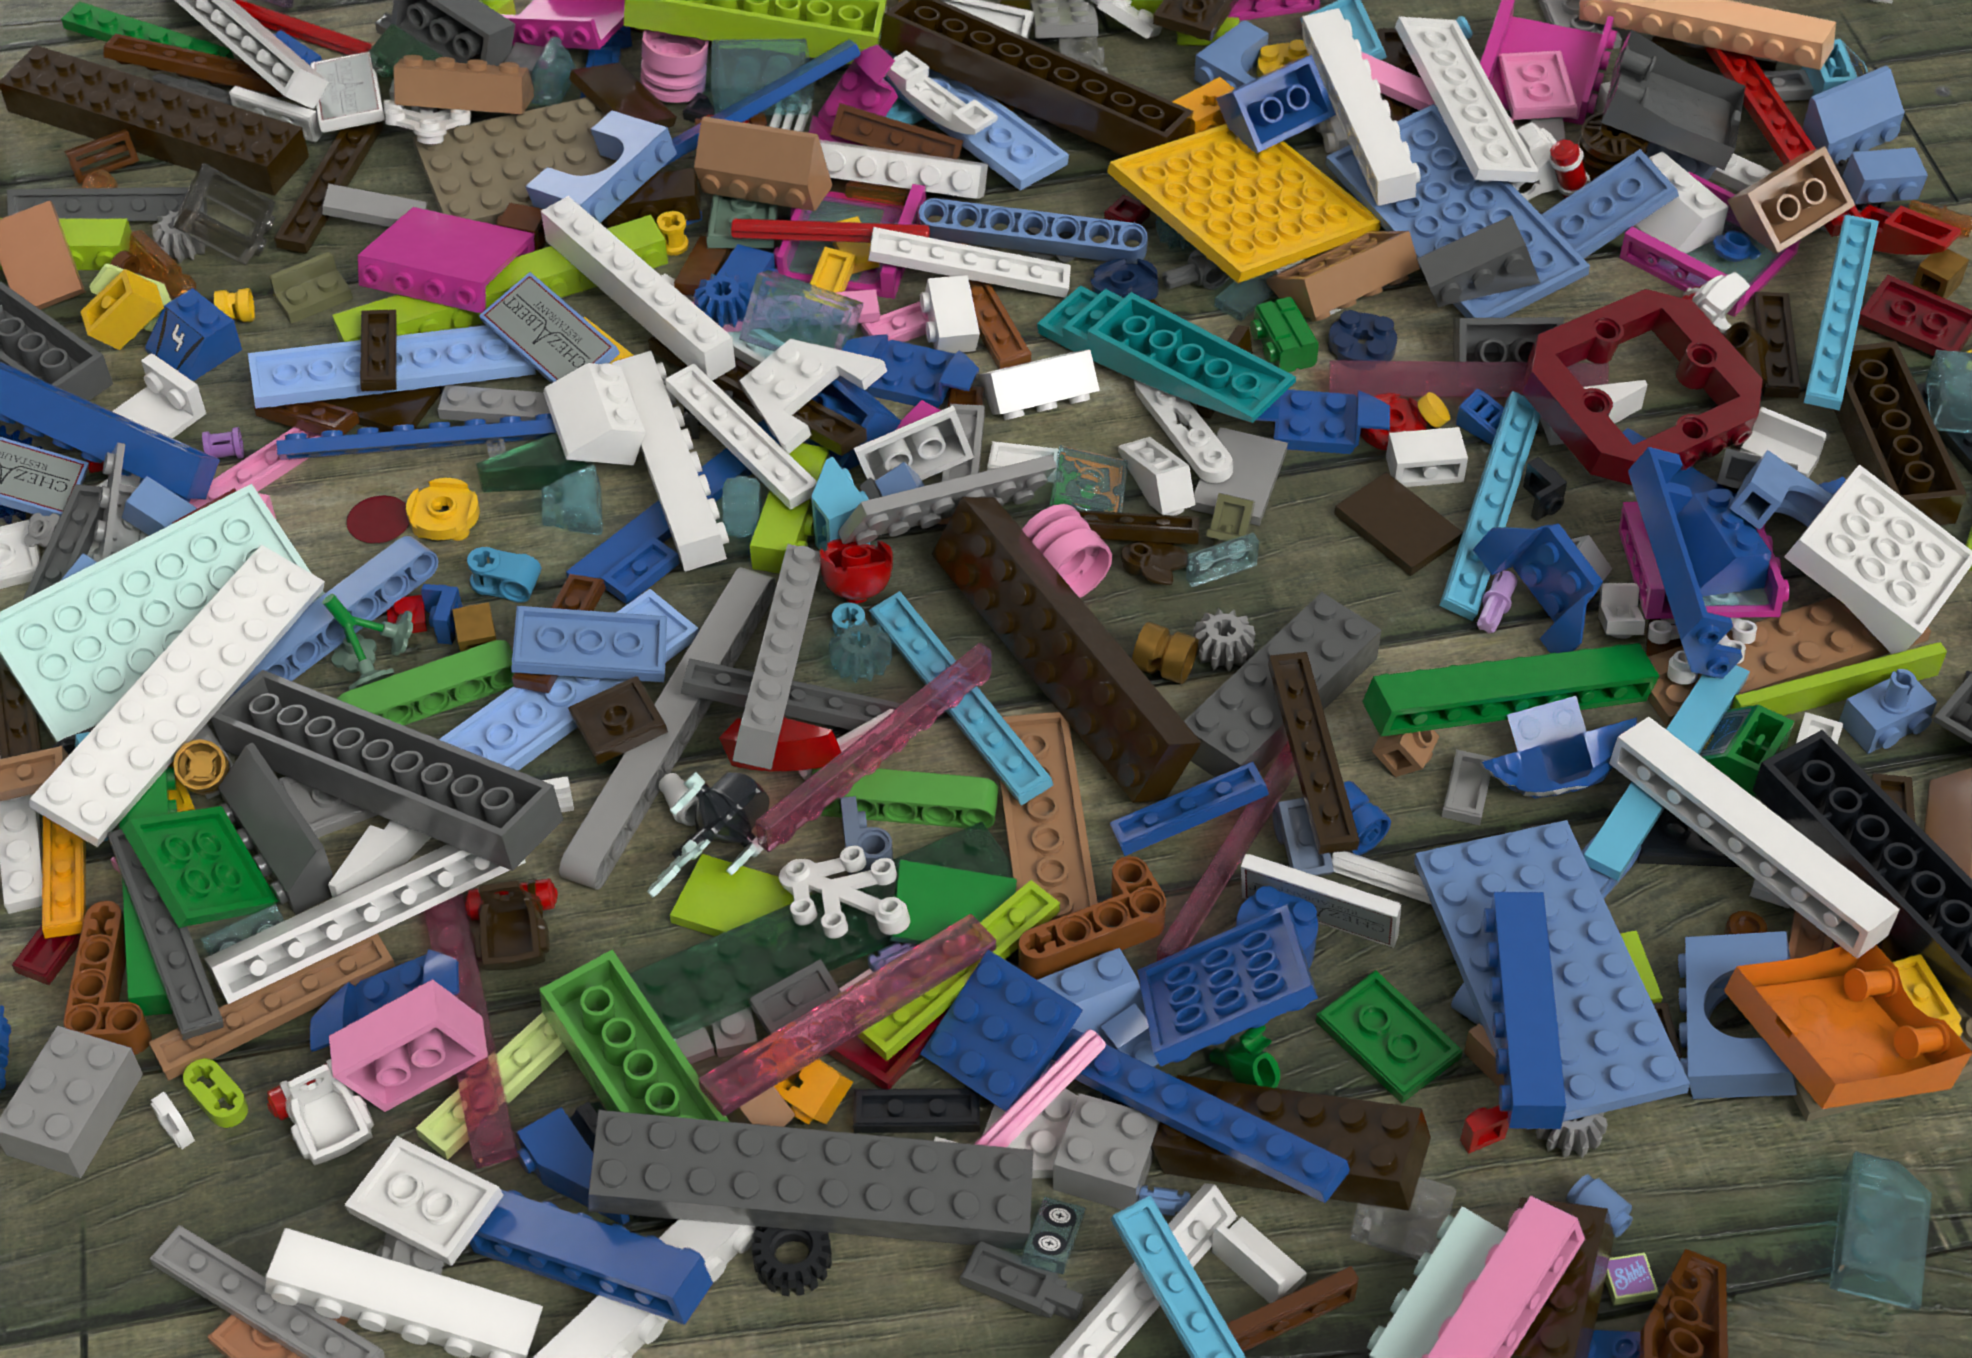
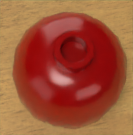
[819,538,893,603]

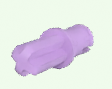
[1477,570,1518,633]

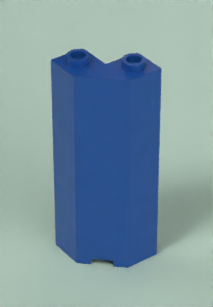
[1628,447,1743,679]

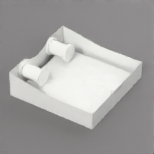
[1784,465,1972,654]

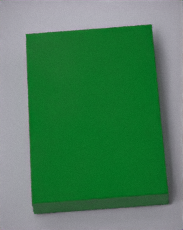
[890,860,1017,959]
[1315,970,1463,1104]

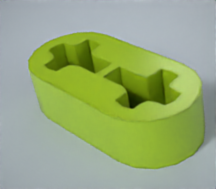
[183,1058,248,1128]

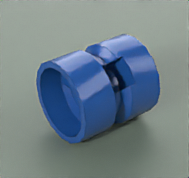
[1344,781,1391,855]

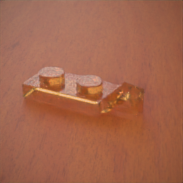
[129,230,197,298]

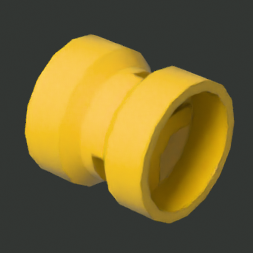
[214,288,255,322]

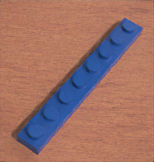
[276,413,559,460]
[1050,1028,1350,1203]

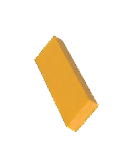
[42,816,86,939]

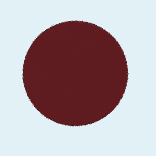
[347,495,410,543]

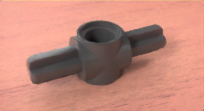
[1162,249,1229,290]

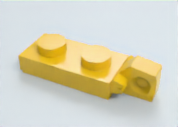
[1892,954,1963,1037]

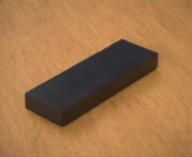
[853,1088,980,1133]

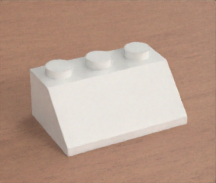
[1633,151,1729,254]
[977,350,1100,420]
[543,363,646,465]
[854,406,974,481]

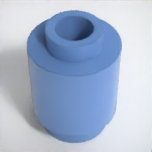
[1566,1174,1633,1238]

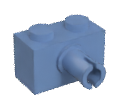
[1839,669,1937,754]

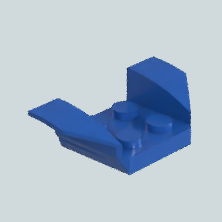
[842,334,979,408]
[1256,389,1390,454]
[1473,524,1603,653]
[310,949,460,1052]

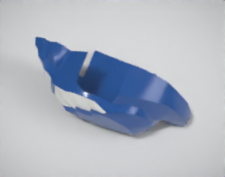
[1480,696,1638,798]

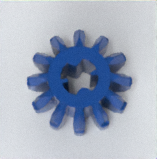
[694,271,753,328]

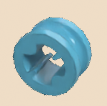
[832,603,866,640]

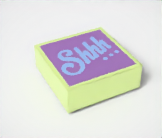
[1605,1253,1658,1306]

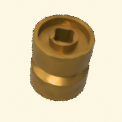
[1132,622,1199,684]
[173,739,230,795]

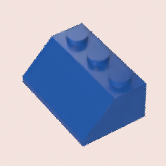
[1216,55,1336,153]
[805,376,901,470]
[1676,489,1772,597]

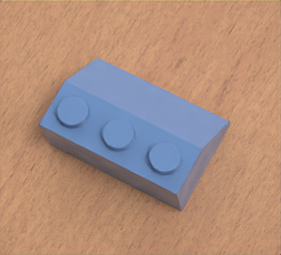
[1802,65,1904,164]
[1038,948,1147,1074]

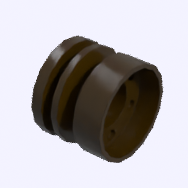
[1578,112,1649,182]

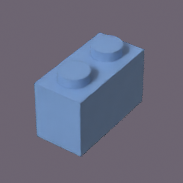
[1843,147,1928,204]

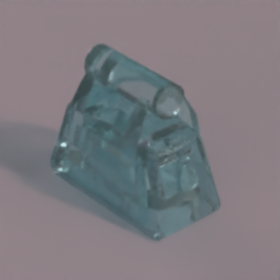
[532,37,577,106]
[542,465,603,535]

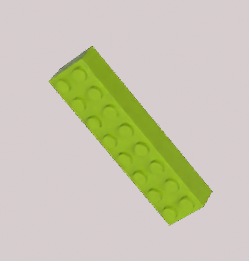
[624,0,887,64]

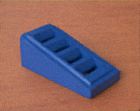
[1456,389,1504,445]

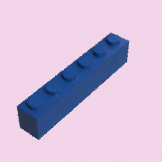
[1483,892,1566,1129]
[469,1189,713,1325]

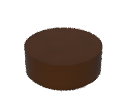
[110,250,140,274]
[1724,911,1768,935]

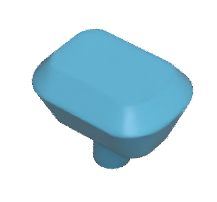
[1456,16,1473,39]

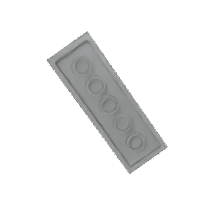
[838,455,1057,545]

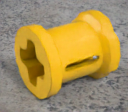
[657,211,689,256]

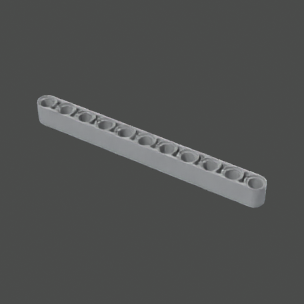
[559,567,776,890]

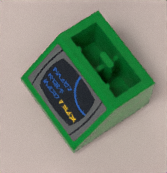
[1699,705,1795,798]

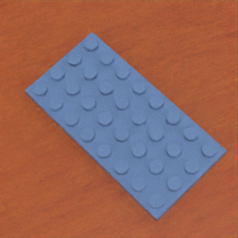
[1326,104,1590,318]
[1414,820,1690,1130]

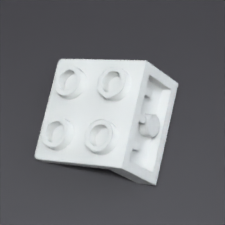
[112,353,206,438]

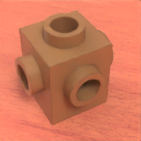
[1372,730,1440,777]

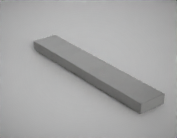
[150,1225,385,1358]

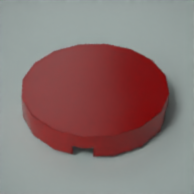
[1360,393,1427,451]

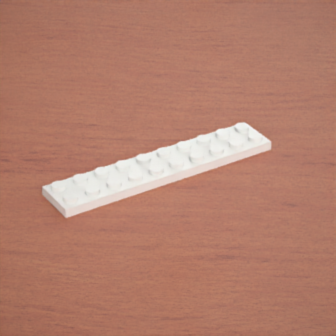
[29,544,325,847]

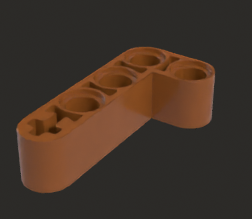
[1019,856,1166,980]
[64,901,152,1055]

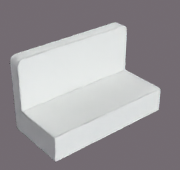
[1740,407,1827,478]
[1212,1217,1307,1303]

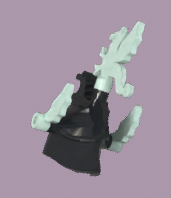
[647,772,770,898]

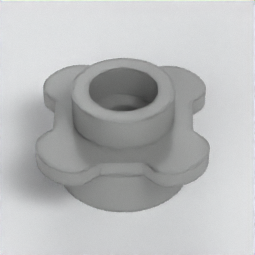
[24,513,60,548]

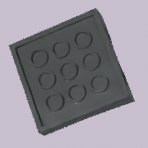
[1601,29,1746,170]

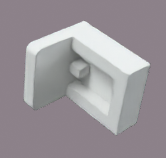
[1598,583,1645,639]

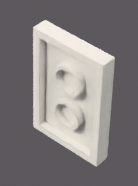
[345,1136,503,1266]

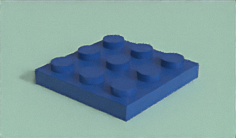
[920,950,1083,1112]

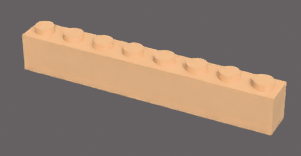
[1579,0,1836,70]

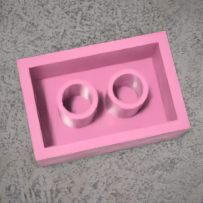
[329,979,488,1112]

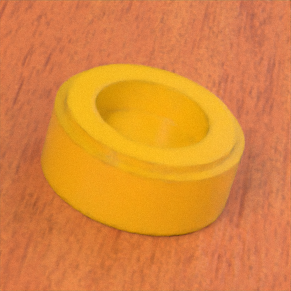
[1418,392,1450,428]

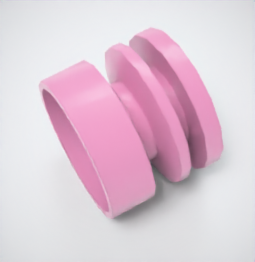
[640,30,709,103]
[1022,504,1112,598]

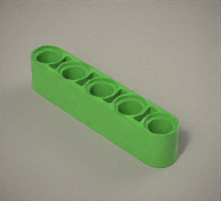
[337,640,515,726]
[805,765,999,829]

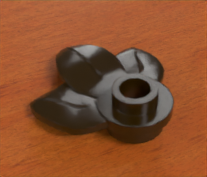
[1121,541,1193,585]

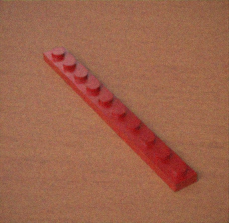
[1704,46,1863,237]

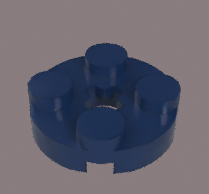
[1091,258,1158,300]
[1328,310,1397,371]

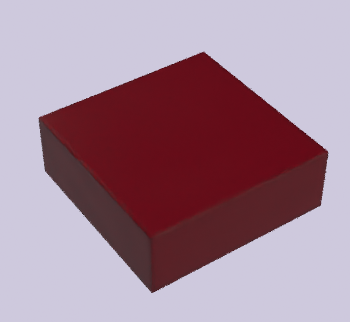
[1104,194,1150,225]

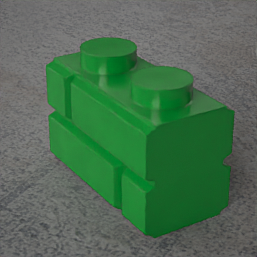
[1250,297,1319,373]

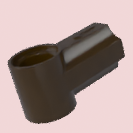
[1724,322,1769,391]

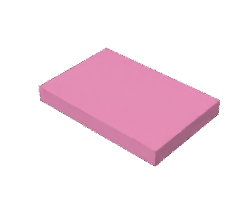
[1498,51,1577,120]

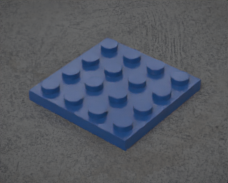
[1137,905,1318,1067]

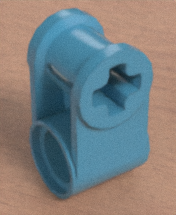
[467,547,542,603]

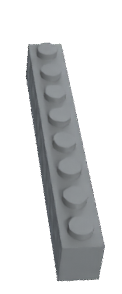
[732,544,821,770]

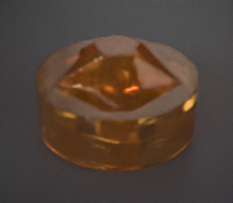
[82,169,118,188]

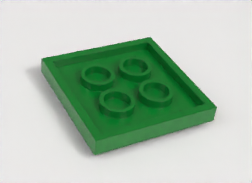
[122,806,278,928]

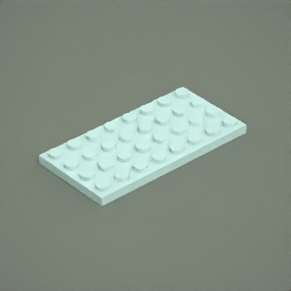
[0,484,325,743]

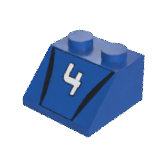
[145,288,242,381]

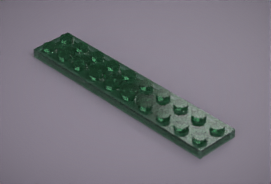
[629,822,1022,1040]

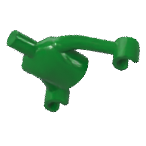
[1210,1025,1280,1088]

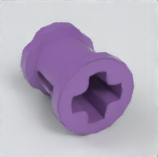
[202,427,244,459]

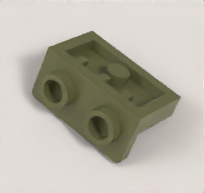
[269,252,353,324]

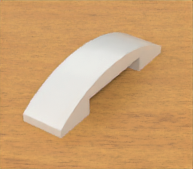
[887,51,998,135]

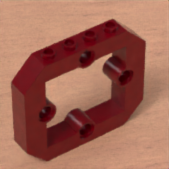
[1522,289,1763,485]

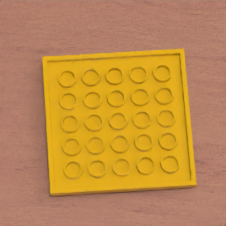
[1107,124,1381,283]

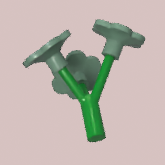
[322,594,413,691]

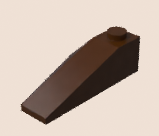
[1640,1249,1728,1358]

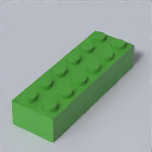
[539,950,730,1122]

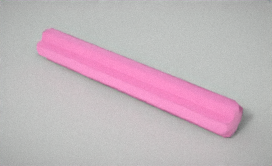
[975,1029,1106,1147]

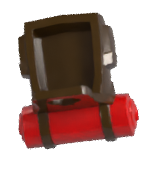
[465,878,558,970]

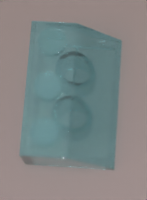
[711,39,814,115]
[739,270,864,352]
[1830,1151,1932,1311]

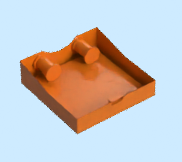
[1724,945,1972,1109]

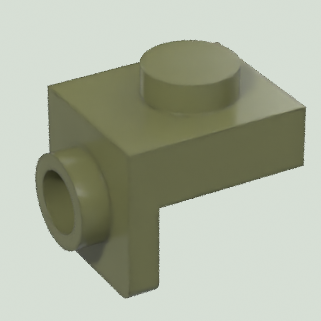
[1206,493,1256,548]

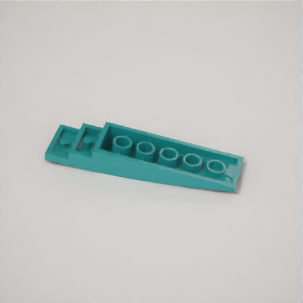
[1037,285,1296,423]

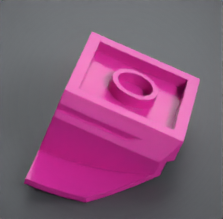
[809,44,898,146]

